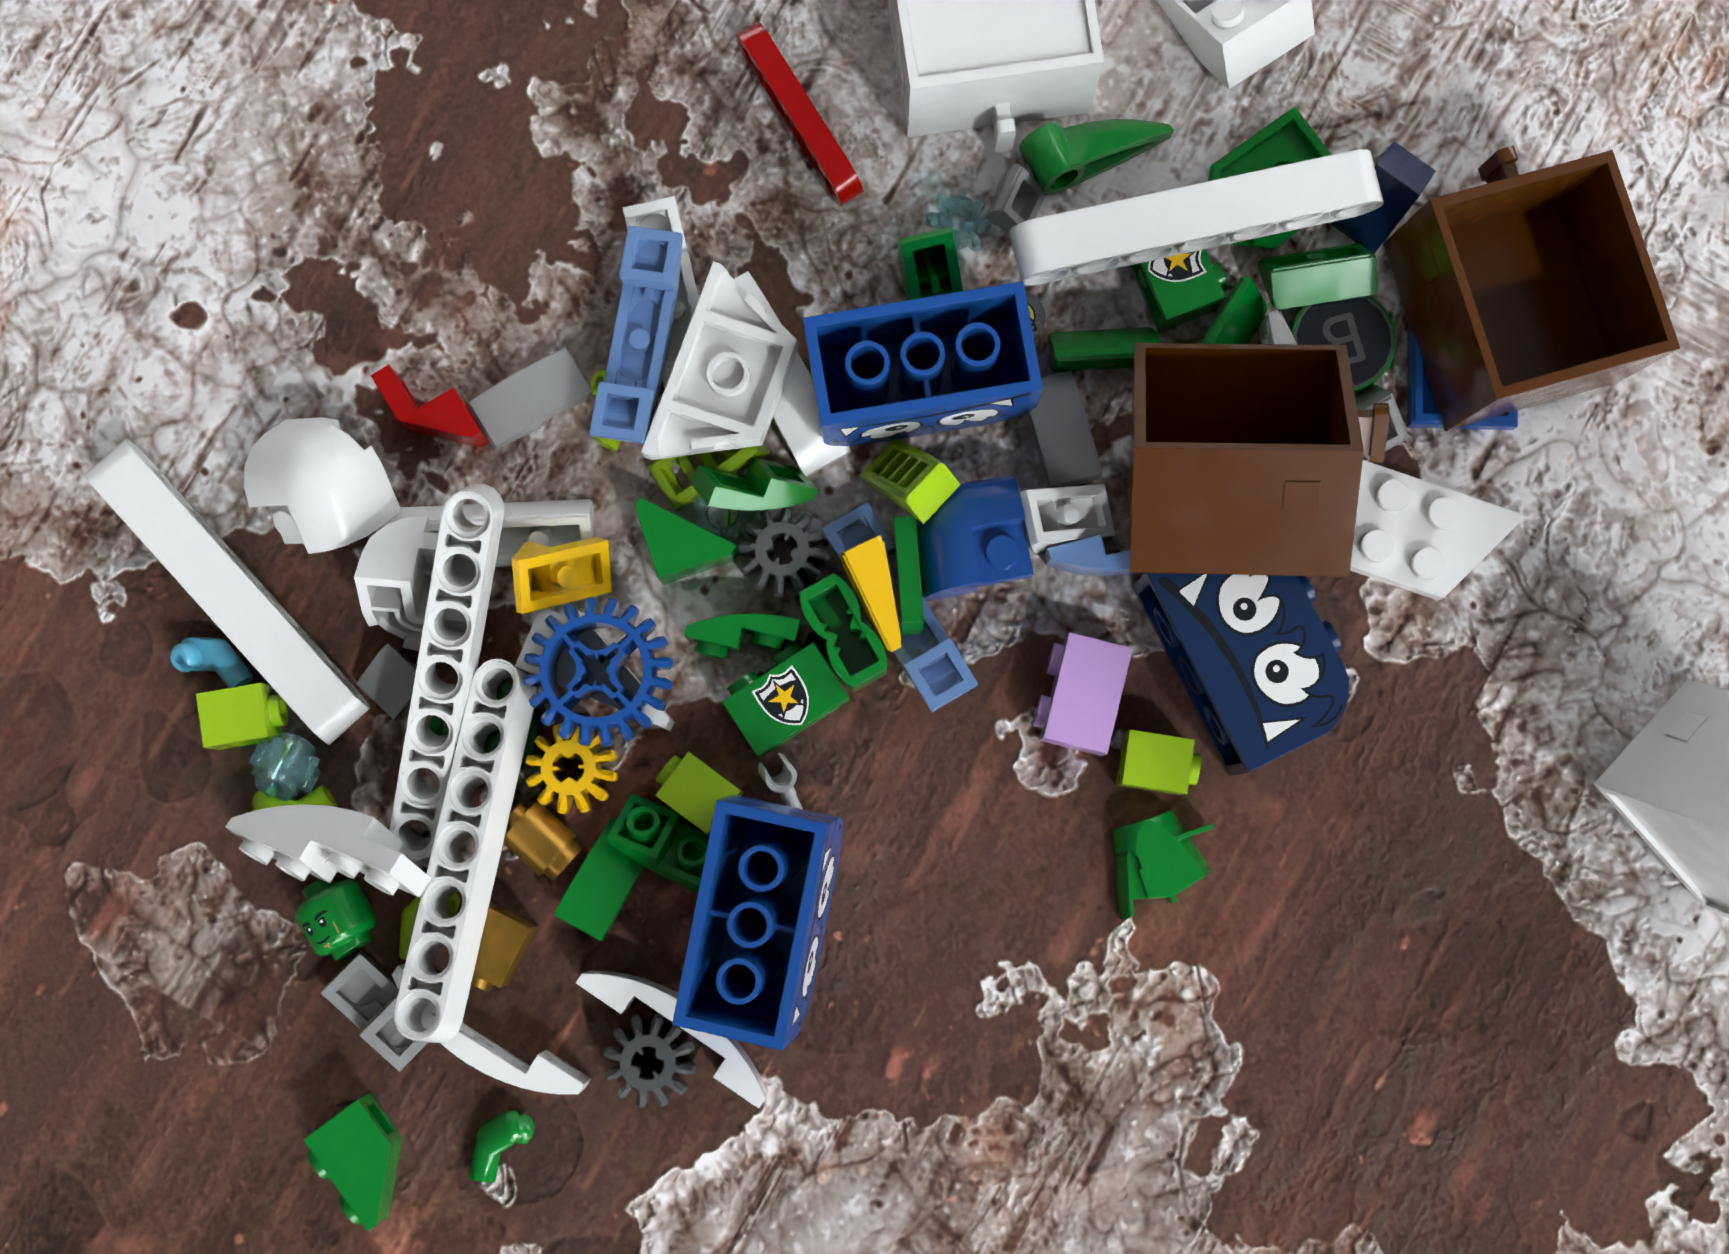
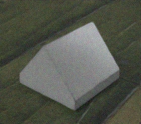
[984,164,1046,231]

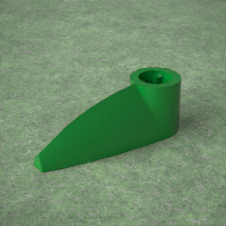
[1019,119,1174,194]

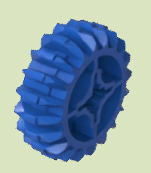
[523,597,674,747]

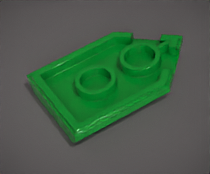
[1208,106,1332,250]

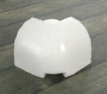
[244,417,402,554]
[354,516,476,651]

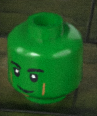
[294,879,378,961]

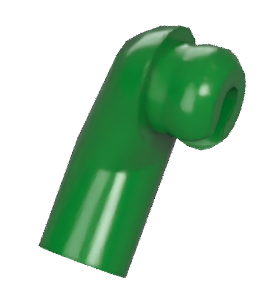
[468,1110,534,1183]

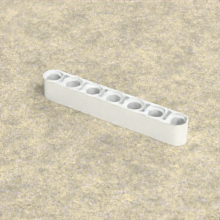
[1009,149,1384,286]
[85,439,371,745]
[390,484,504,861]
[394,659,537,1043]

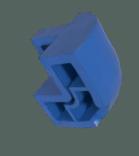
[916,474,1034,601]

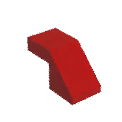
[370,365,489,448]

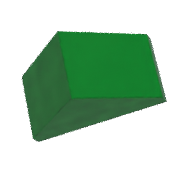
[897,226,963,300]
[634,497,738,585]

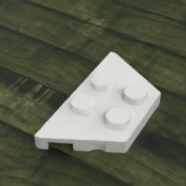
[641,261,799,460]
[1350,460,1523,600]

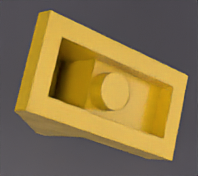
[511,537,612,614]

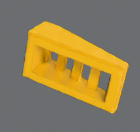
[838,535,902,652]

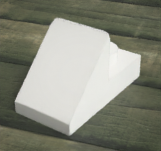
[1020,484,1116,553]

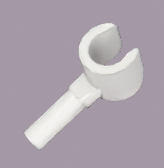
[758,753,803,809]

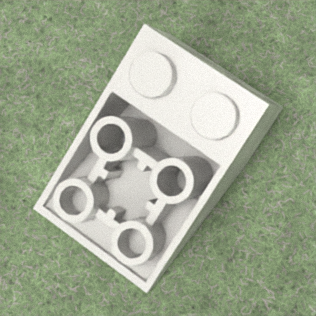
[1156,0,1315,89]

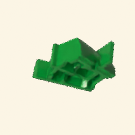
[1112,810,1214,919]

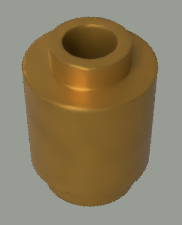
[503,801,583,881]

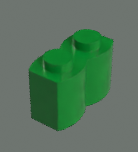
[800,573,887,692]

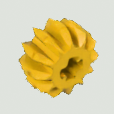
[525,724,618,814]

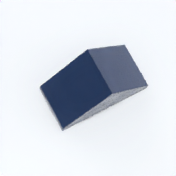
[1331,141,1436,254]

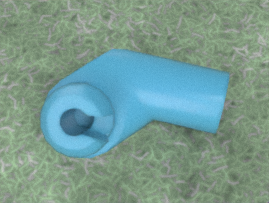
[170,637,254,688]

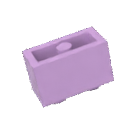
[1033,632,1133,756]

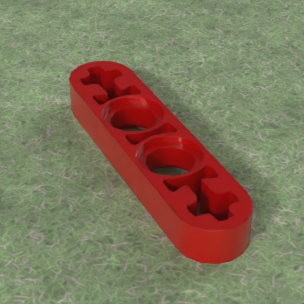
[735,22,864,207]

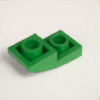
[684,614,802,659]
[607,793,710,893]

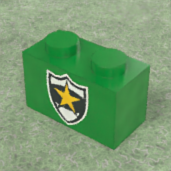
[1130,249,1227,333]
[722,642,850,759]

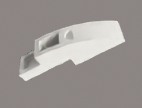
[225,804,431,897]

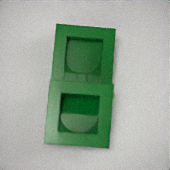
[691,457,818,511]
[553,818,646,941]

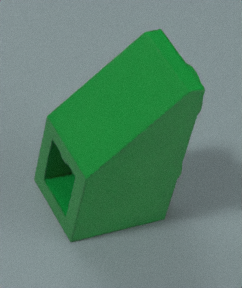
[303,1093,402,1232]

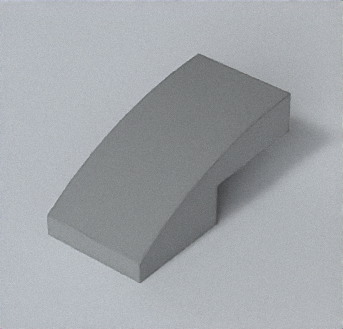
[468,348,592,451]
[1027,370,1102,488]
[321,949,428,1072]

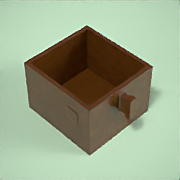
[1383,146,1680,432]
[1130,343,1390,577]

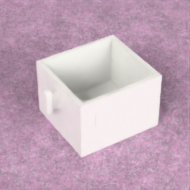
[887,0,1104,152]
[1594,679,1729,918]

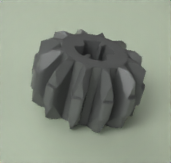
[737,507,828,599]
[603,1013,697,1108]

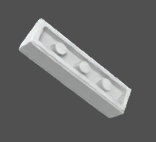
[376,499,594,567]

